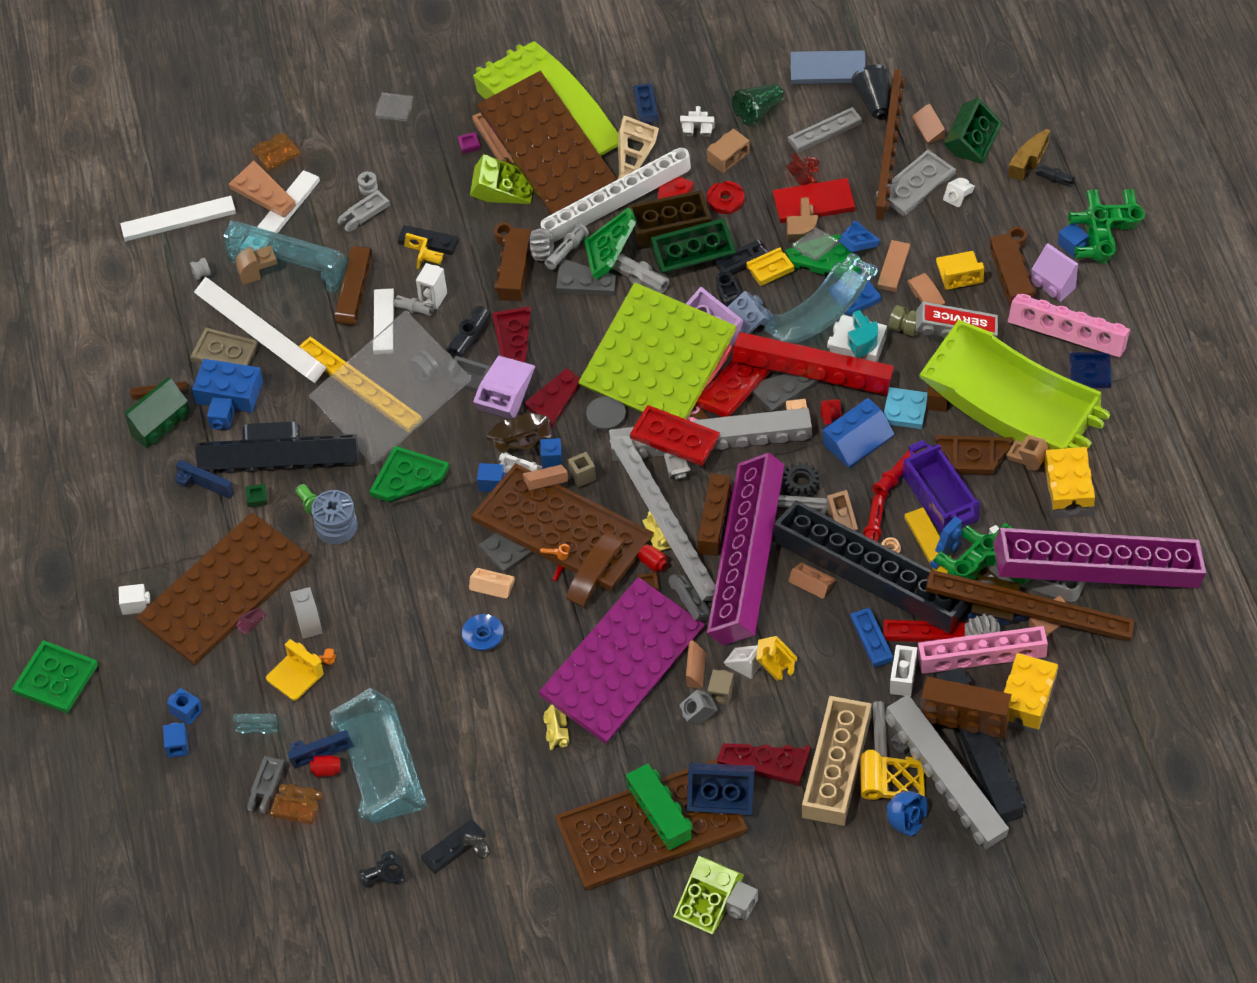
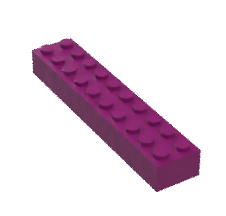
[707,452,784,645]
[993,528,1206,588]

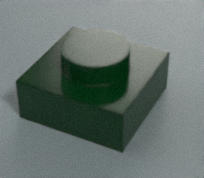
[245,484,268,507]

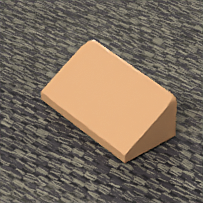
[469,568,516,598]

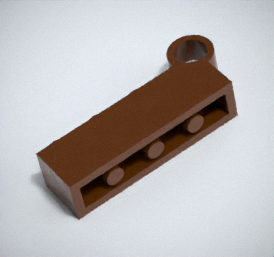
[494,222,531,301]
[989,227,1036,308]

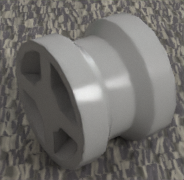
[358,171,378,196]
[190,257,211,281]

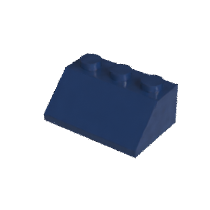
[687,763,755,815]

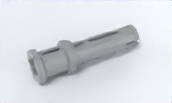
[545,224,589,269]

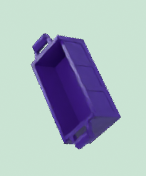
[903,440,980,533]

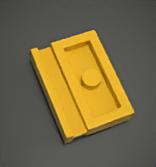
[746,247,794,286]

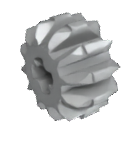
[530,228,554,261]
[964,614,1000,636]

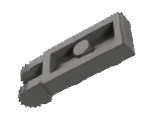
[668,574,711,622]
[247,756,285,814]

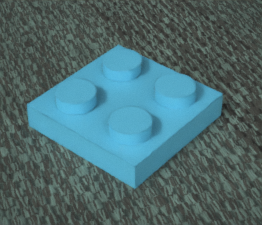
[884,387,927,429]

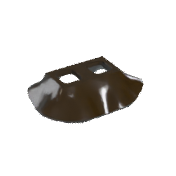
[487,413,552,454]

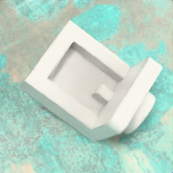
[943,178,975,207]

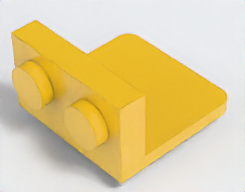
[266,639,324,701]

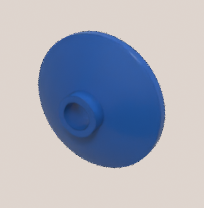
[462,614,504,650]

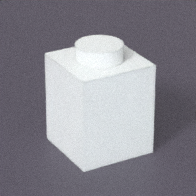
[119,584,150,615]

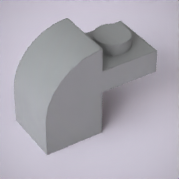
[290,587,323,639]

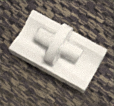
[680,106,715,137]

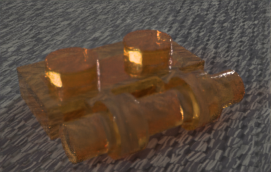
[252,132,300,171]
[270,783,323,824]

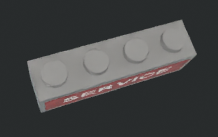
[916,302,998,338]

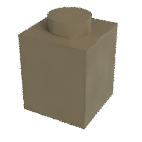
[568,452,596,488]
[707,670,734,705]

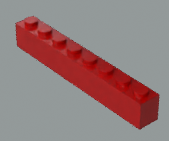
[732,332,894,395]

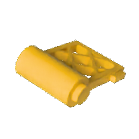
[860,750,925,800]

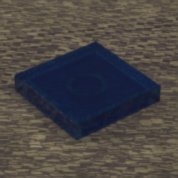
[1069,352,1111,388]

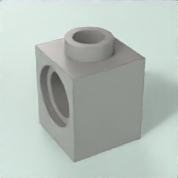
[726,881,758,921]

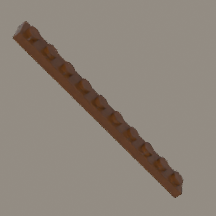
[876,69,905,220]
[926,569,1134,642]

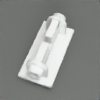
[499,452,542,473]

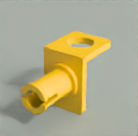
[404,233,444,269]

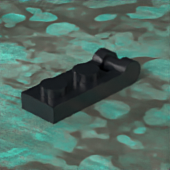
[715,240,769,274]

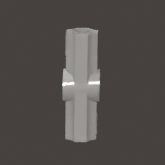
[613,254,669,294]

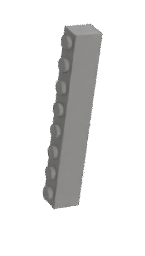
[885,694,1009,850]

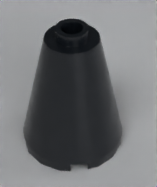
[852,65,890,119]

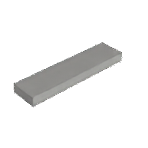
[788,107,862,153]

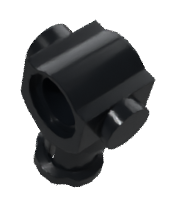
[359,851,405,888]

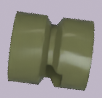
[888,305,919,338]

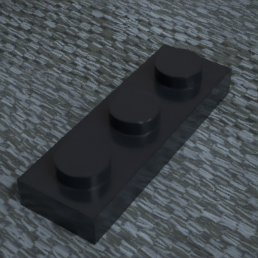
[397,225,458,255]
[421,819,486,874]

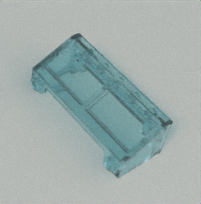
[224,220,348,292]
[330,688,427,824]

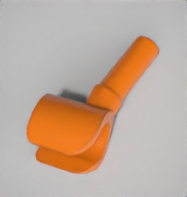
[540,544,570,560]
[318,649,336,665]

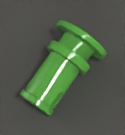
[296,484,317,514]

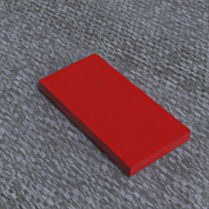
[773,178,855,223]
[695,360,772,417]
[630,405,720,466]

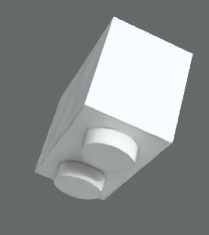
[416,263,447,310]
[890,645,917,697]

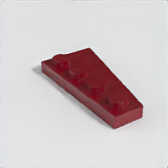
[717,743,811,786]

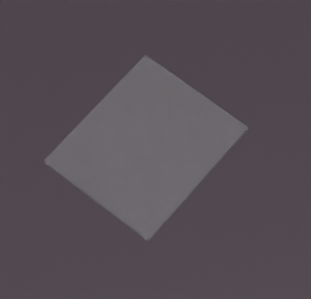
[309,310,472,466]

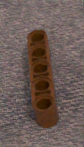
[335,246,372,325]

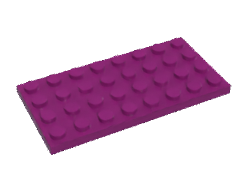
[538,577,705,744]

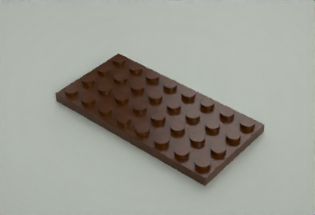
[477,70,617,215]
[471,463,654,591]
[136,512,310,666]
[555,759,748,891]

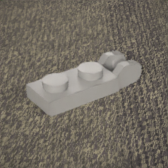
[337,190,390,232]

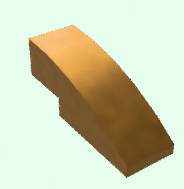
[1008,129,1050,181]

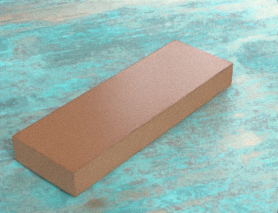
[877,240,910,292]

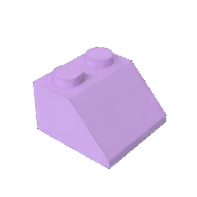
[1031,243,1078,302]

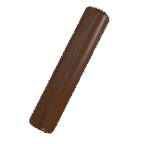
[130,381,189,399]

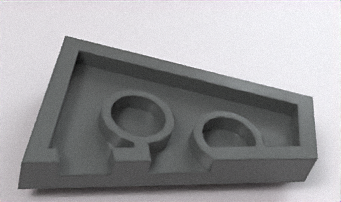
[556,259,616,296]
[751,373,818,412]

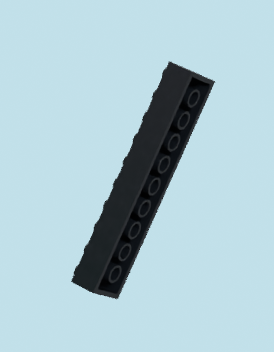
[772,500,971,633]

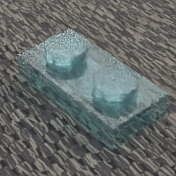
[233,714,278,734]

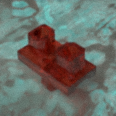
[786,152,820,186]

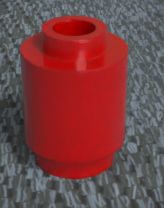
[638,544,669,573]
[310,755,341,777]

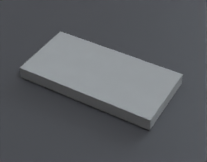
[876,150,956,216]

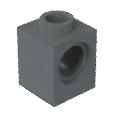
[679,690,718,725]

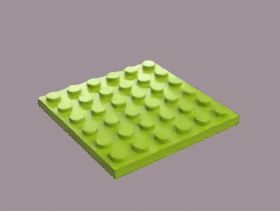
[578,282,737,420]

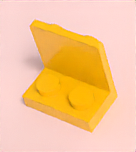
[936,251,984,290]

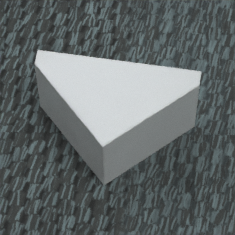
[724,645,761,679]

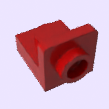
[820,399,842,425]

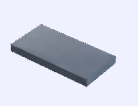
[791,50,865,84]

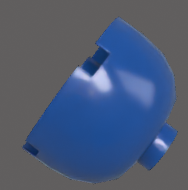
[886,791,928,836]

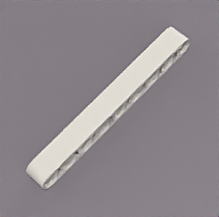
[541,148,691,242]
[194,277,327,383]

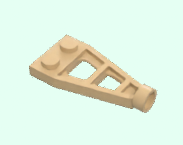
[618,116,659,179]

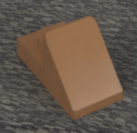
[827,490,858,530]

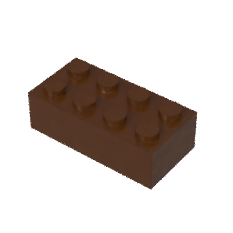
[921,676,1012,738]

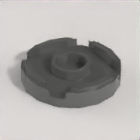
[586,396,626,432]

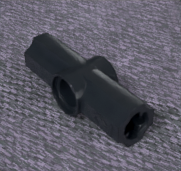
[447,305,490,358]

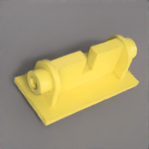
[642,511,671,551]
[544,705,569,750]

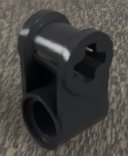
[716,271,742,307]

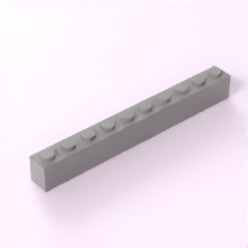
[609,408,812,461]

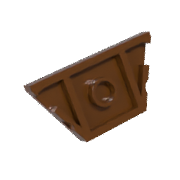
[935,435,1013,475]

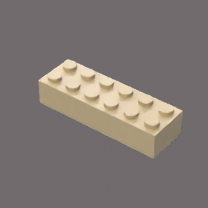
[802,696,872,826]

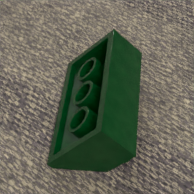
[650,218,736,273]

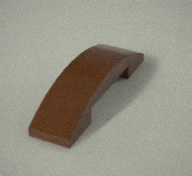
[565,531,625,608]

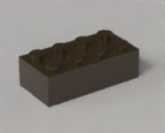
[627,190,711,249]

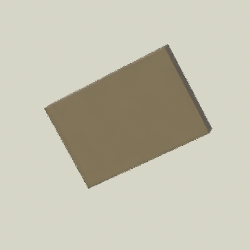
[190,327,260,366]

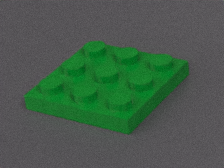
[12,640,98,714]

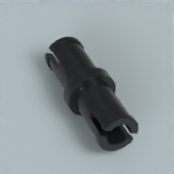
[1035,163,1075,188]

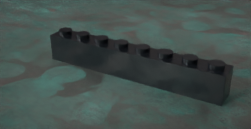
[195,434,359,472]
[938,667,1026,823]

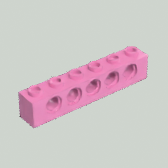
[1008,294,1130,357]
[918,626,1048,674]

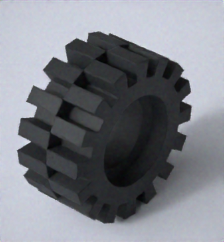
[783,462,819,497]

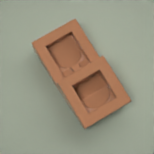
[907,273,945,305]

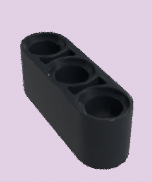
[242,422,300,440]

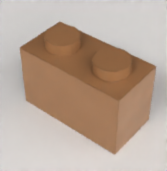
[707,128,750,174]

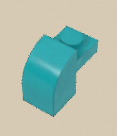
[848,310,878,358]

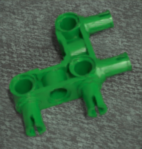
[1068,189,1145,265]
[934,523,1030,584]

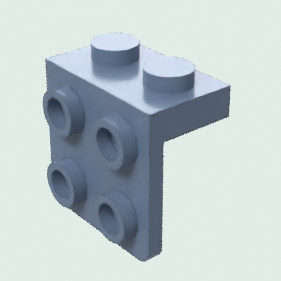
[727,291,776,334]

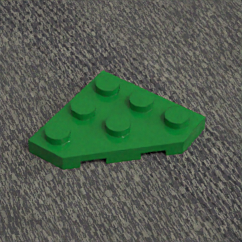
[584,207,636,279]
[785,234,860,279]
[369,446,450,502]

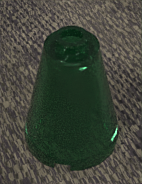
[731,84,784,126]

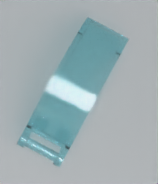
[764,253,878,344]

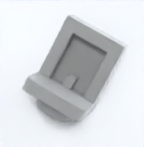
[663,453,691,480]

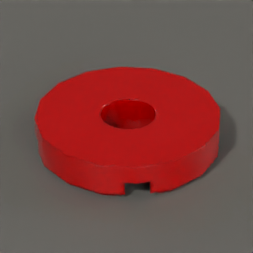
[707,181,745,214]

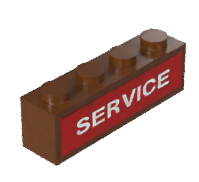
[697,474,731,556]

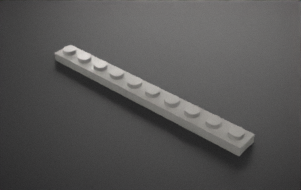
[609,436,716,601]

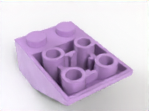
[473,356,535,419]

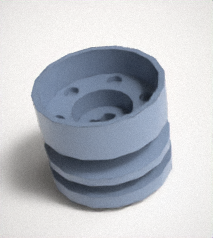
[311,490,358,544]

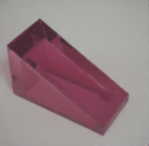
[237,607,267,635]

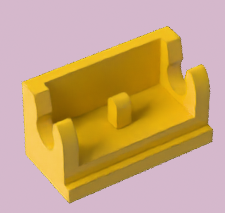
[756,636,797,681]

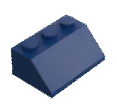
[823,398,895,469]

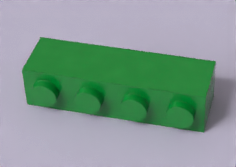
[626,764,693,851]

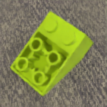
[470,154,533,204]
[673,856,744,934]

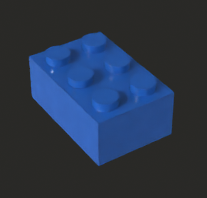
[192,359,263,413]

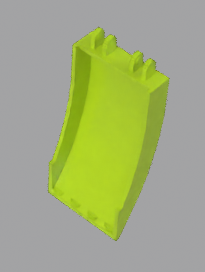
[473,41,618,156]
[919,319,1110,450]

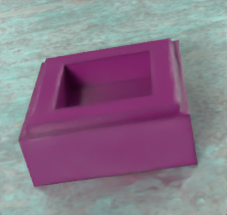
[457,132,481,154]

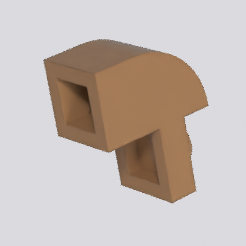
[786,198,818,242]
[236,245,277,285]
[1006,435,1049,471]

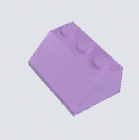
[686,287,743,346]

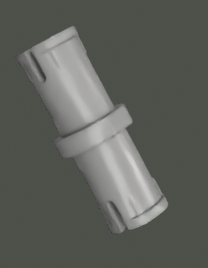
[394,295,434,316]

